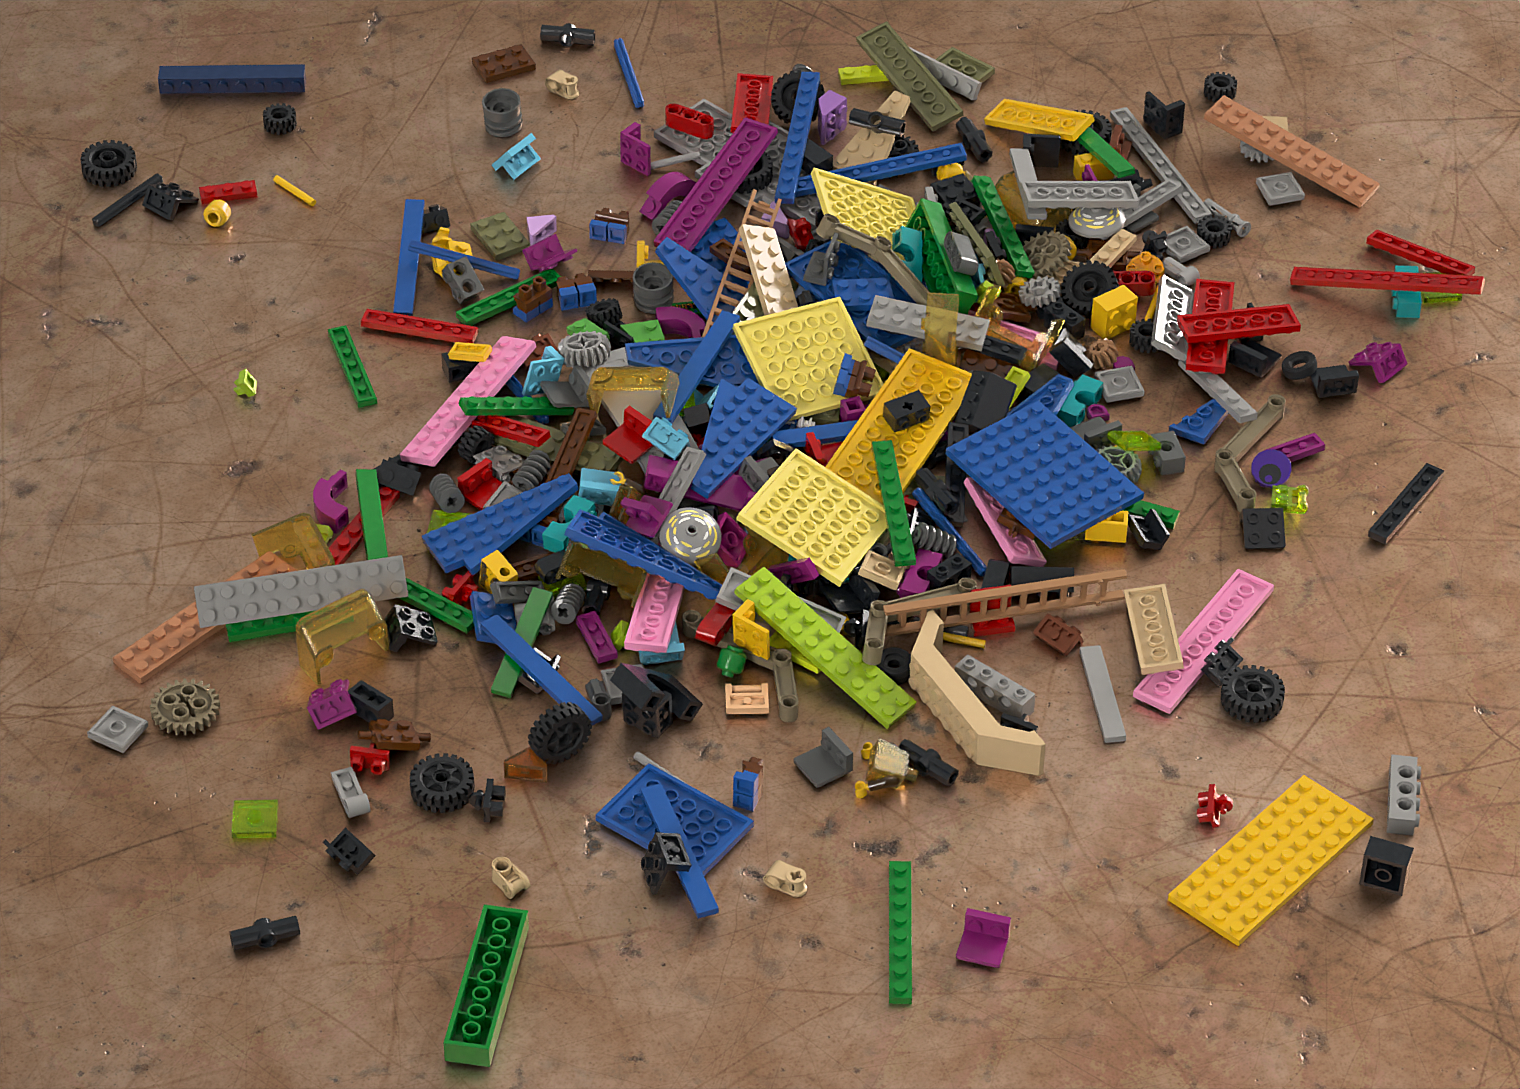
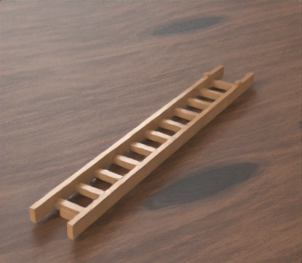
[702,189,782,337]
[883,569,1128,637]

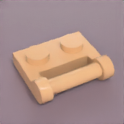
[725,683,769,714]

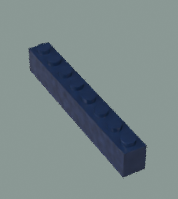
[158,64,306,94]

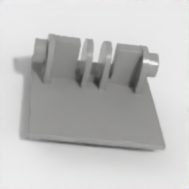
[473,445,525,483]

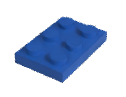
[831,277,894,311]
[470,591,516,644]

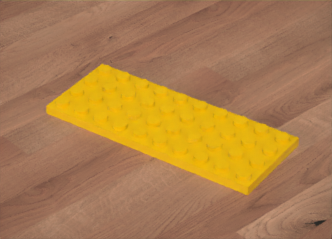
[825,348,972,505]
[1168,775,1374,946]

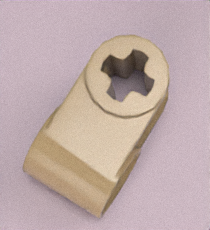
[545,70,579,100]
[492,856,530,899]
[763,860,807,897]

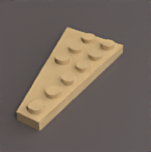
[833,90,911,186]

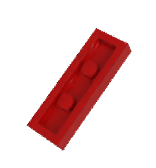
[199,180,258,204]

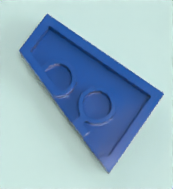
[1169,399,1229,444]

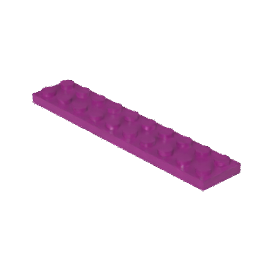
[653,118,778,252]

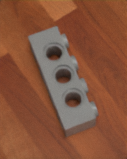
[954,655,1035,718]
[1387,754,1421,836]

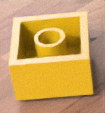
[1091,285,1138,339]

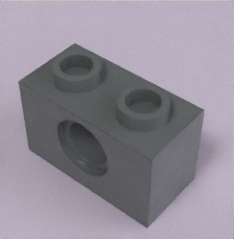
[1147,431,1186,475]

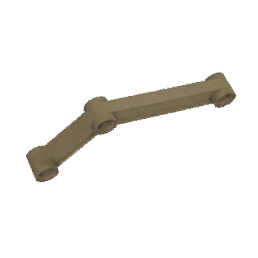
[816,213,945,309]
[1214,394,1286,512]
[862,578,977,665]
[682,610,799,722]

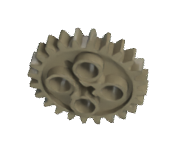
[1023,230,1072,281]
[150,678,220,735]

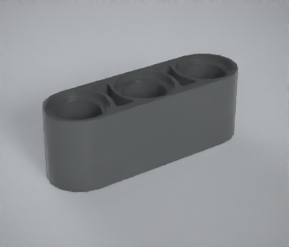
[944,231,978,276]

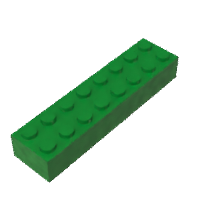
[905,198,978,315]
[443,904,529,1067]

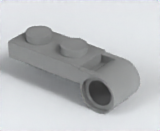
[331,767,371,818]

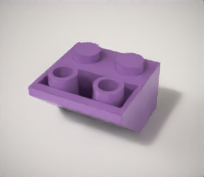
[818,90,848,145]

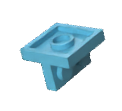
[491,133,541,180]

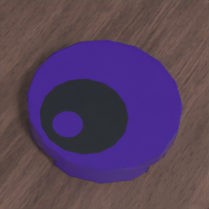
[1251,449,1291,489]

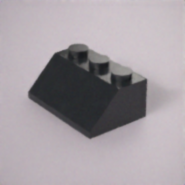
[954,370,1017,435]
[1010,566,1074,597]

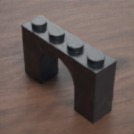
[610,663,703,721]

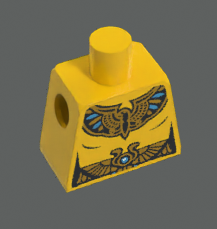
[479,550,518,594]

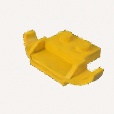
[431,227,475,278]

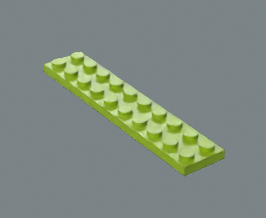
[734,567,917,729]

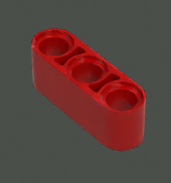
[665,103,714,139]
[1113,271,1156,296]
[695,602,735,646]

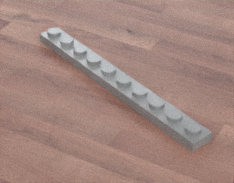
[1110,107,1212,224]

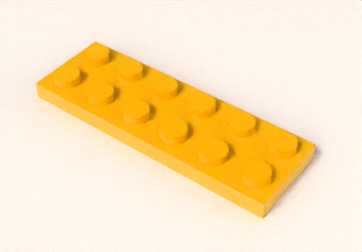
[984,98,1094,141]

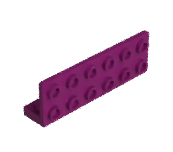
[643,455,757,511]

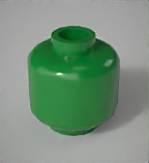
[717,645,747,677]

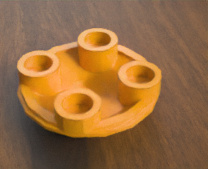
[1126,251,1164,285]

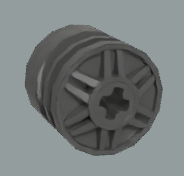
[482,88,523,137]
[633,262,674,314]

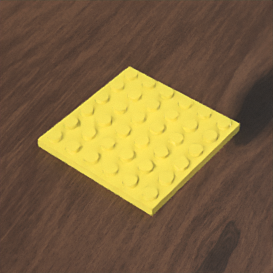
[811,168,916,261]
[732,297,883,422]
[736,449,888,587]

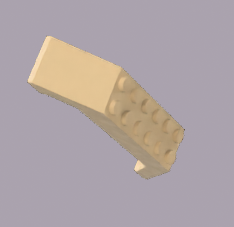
[909,610,1046,776]

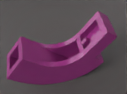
[639,172,697,220]
[656,307,706,338]
[313,469,349,534]

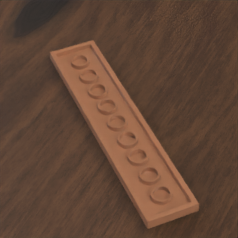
[1204,95,1380,208]
[113,551,297,684]

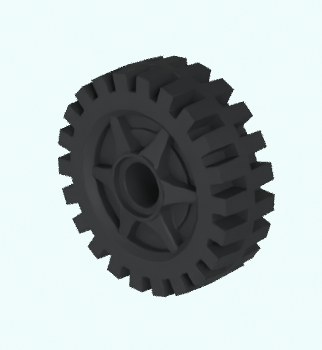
[771,70,825,124]
[1060,110,1112,155]
[80,140,137,187]
[735,152,773,194]
[1061,260,1119,319]
[1221,665,1285,723]
[528,702,592,764]
[410,753,475,813]

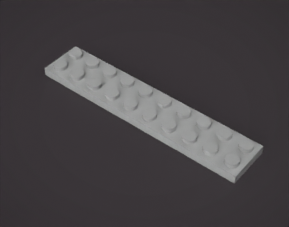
[194,555,408,628]

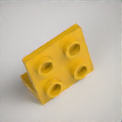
[637,241,664,268]
[732,599,770,660]

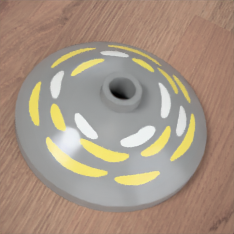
[1069,207,1125,238]
[659,507,721,566]

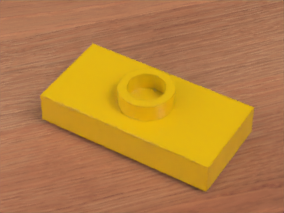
[448,342,492,362]

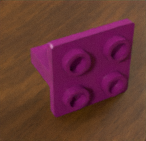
[620,495,673,538]

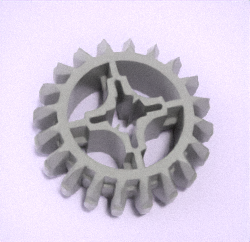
[557,331,611,368]
[1096,444,1142,483]

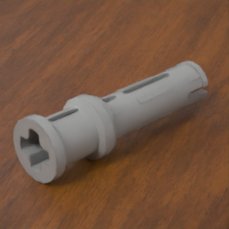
[1203,198,1251,237]

